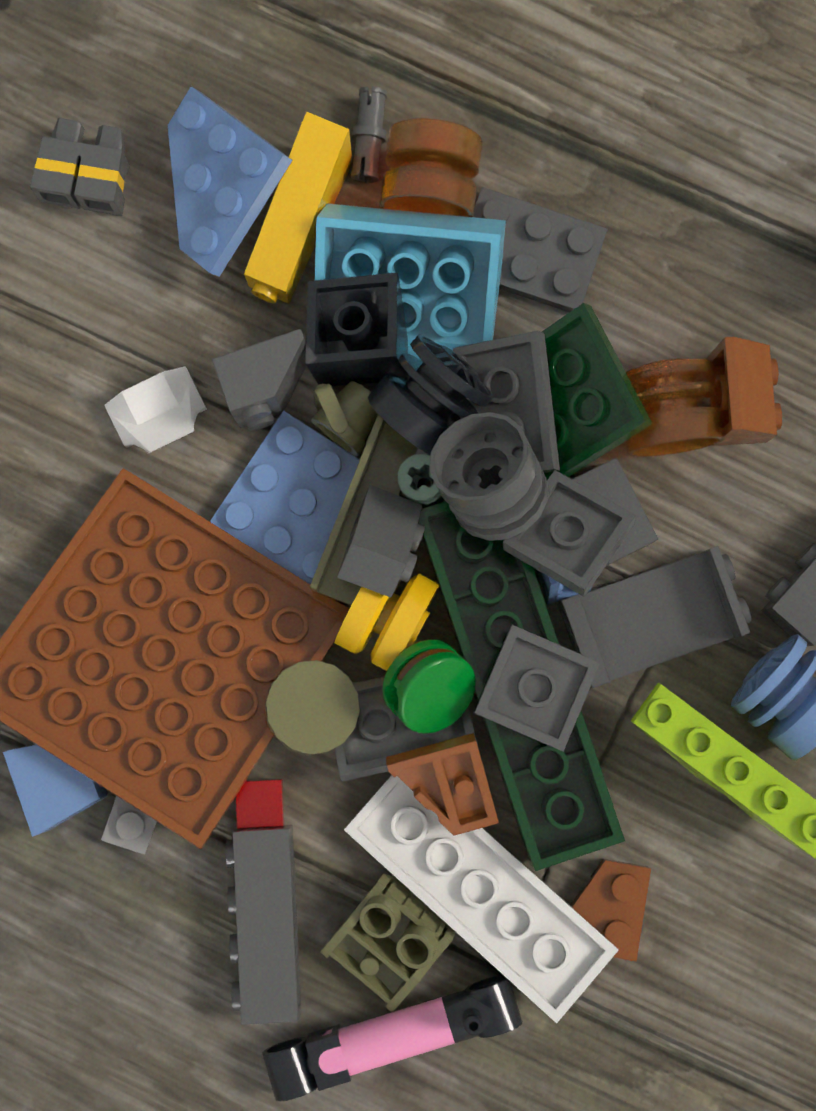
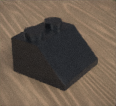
[305,273,408,386]

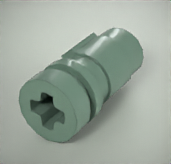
[398,454,443,509]

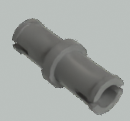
[351,87,387,183]

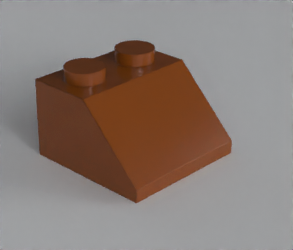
[706,337,782,446]

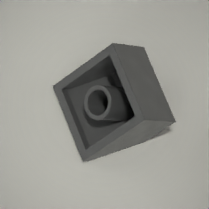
[212,329,306,431]

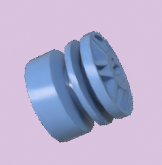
[731,634,816,760]

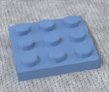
[210,411,360,584]

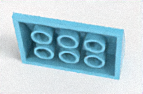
[315,203,506,360]

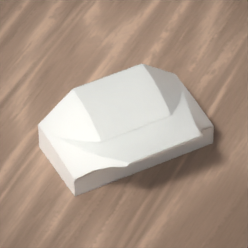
[104,366,207,453]

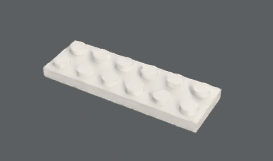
[344,775,618,1023]

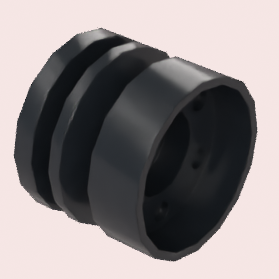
[367,334,494,456]

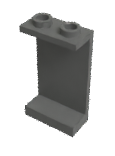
[557,546,752,688]

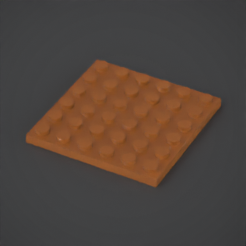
[0,468,349,849]

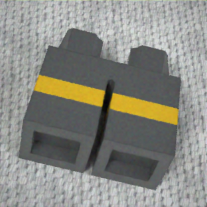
[30,118,130,216]

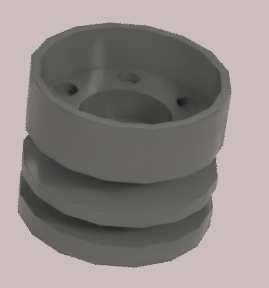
[429,412,549,541]

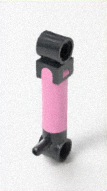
[262,975,523,1102]

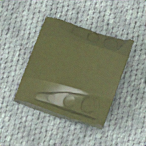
[320,873,456,1012]

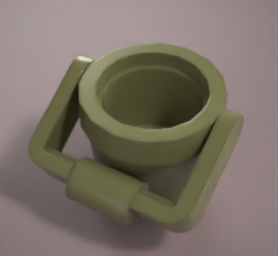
[311,381,378,456]

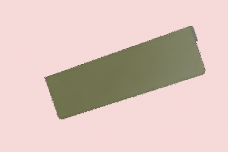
[310,414,418,606]

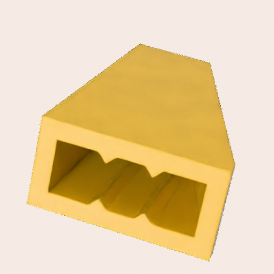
[244,112,353,304]

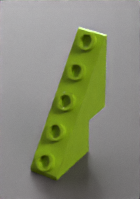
[631,683,816,859]

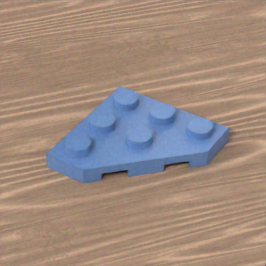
[167,87,293,277]

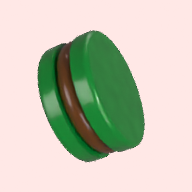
[382,640,476,734]

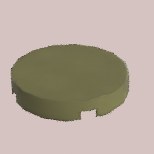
[265,660,360,755]

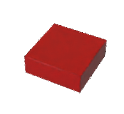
[236,779,284,829]

